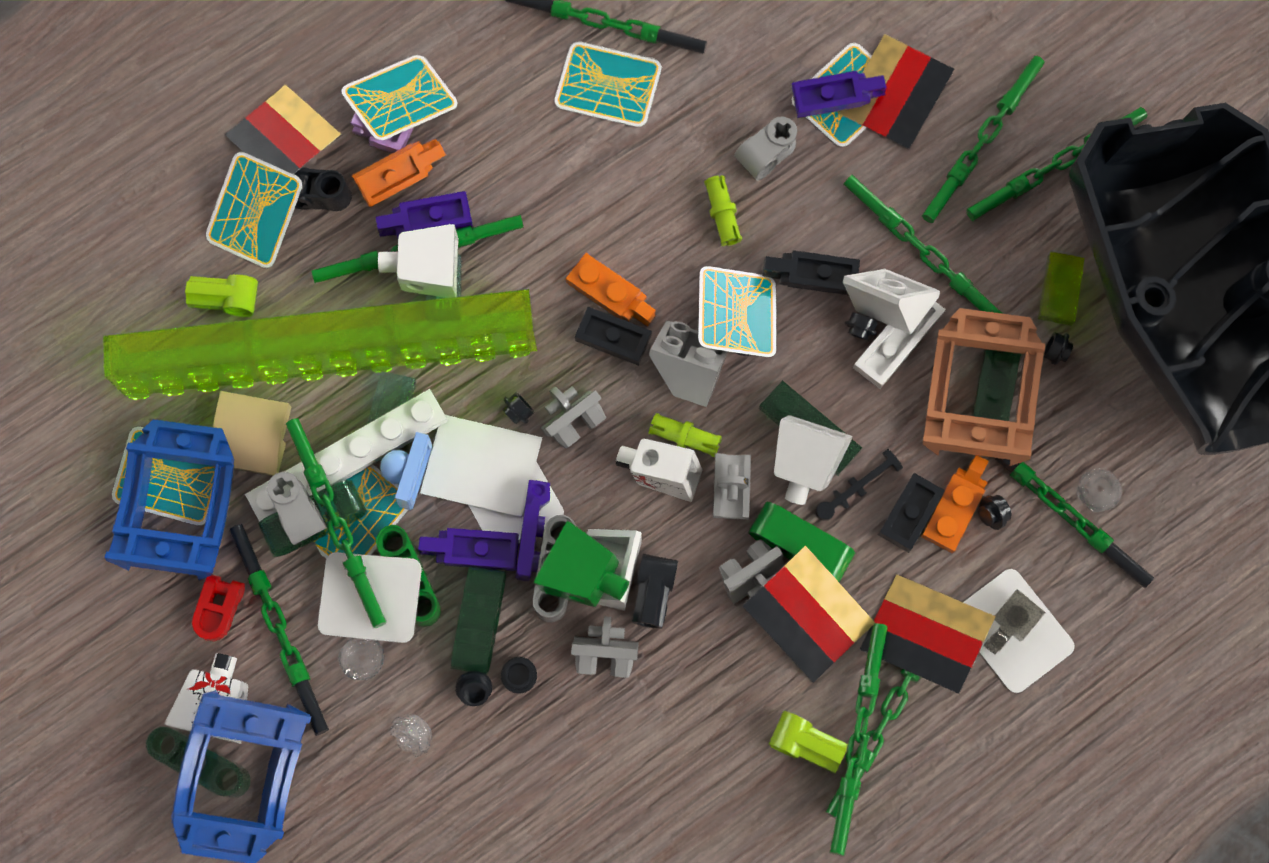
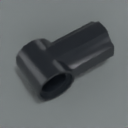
[632,554,678,629]

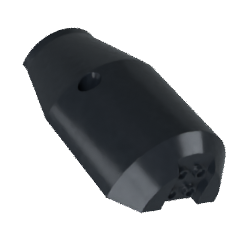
[1068,102,1269,455]

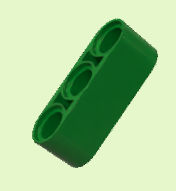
[748,502,856,582]
[376,525,441,627]

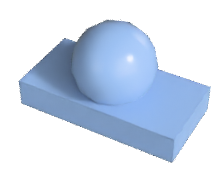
[380,432,433,510]

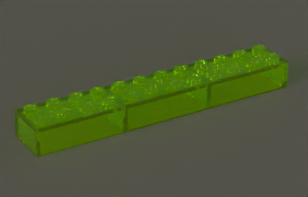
[103,289,537,400]

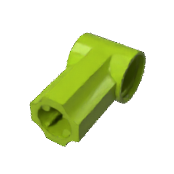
[185,274,258,317]
[768,711,848,774]

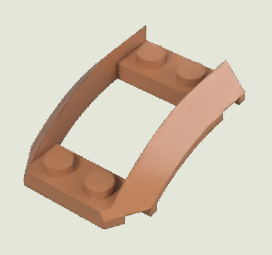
[923,308,1045,466]

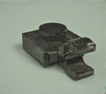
[983,589,1046,655]

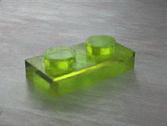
[1038,251,1085,326]

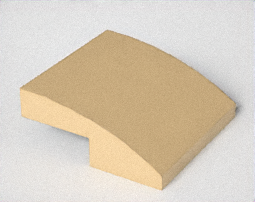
[213,391,291,476]

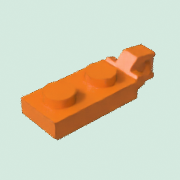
[352,139,446,207]
[566,253,656,327]
[921,455,989,554]

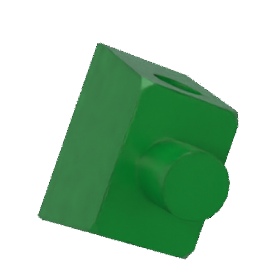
[534,521,629,607]

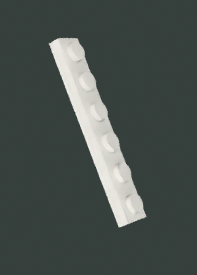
[245,389,448,526]

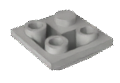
[649,320,728,407]

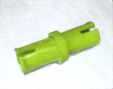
[704,175,742,246]
[649,413,722,457]

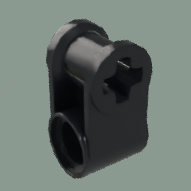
[294,167,352,211]

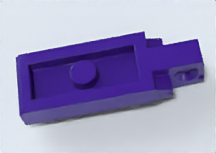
[791,71,887,118]
[376,191,473,238]
[515,480,550,581]
[418,528,519,571]

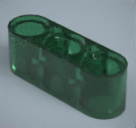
[258,479,367,557]
[451,566,506,675]
[146,726,251,798]

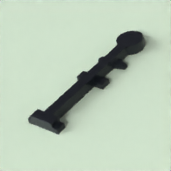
[816,449,903,521]

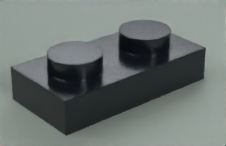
[575,307,652,366]
[878,473,945,553]

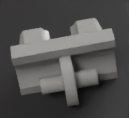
[540,386,606,448]
[713,453,751,520]
[719,540,785,604]
[571,616,639,678]

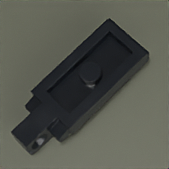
[762,250,860,295]

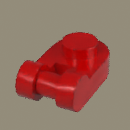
[192,574,245,641]

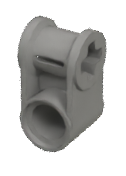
[734,117,797,181]
[267,472,327,545]

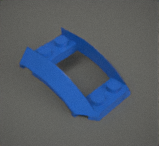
[104,419,234,580]
[171,690,311,863]

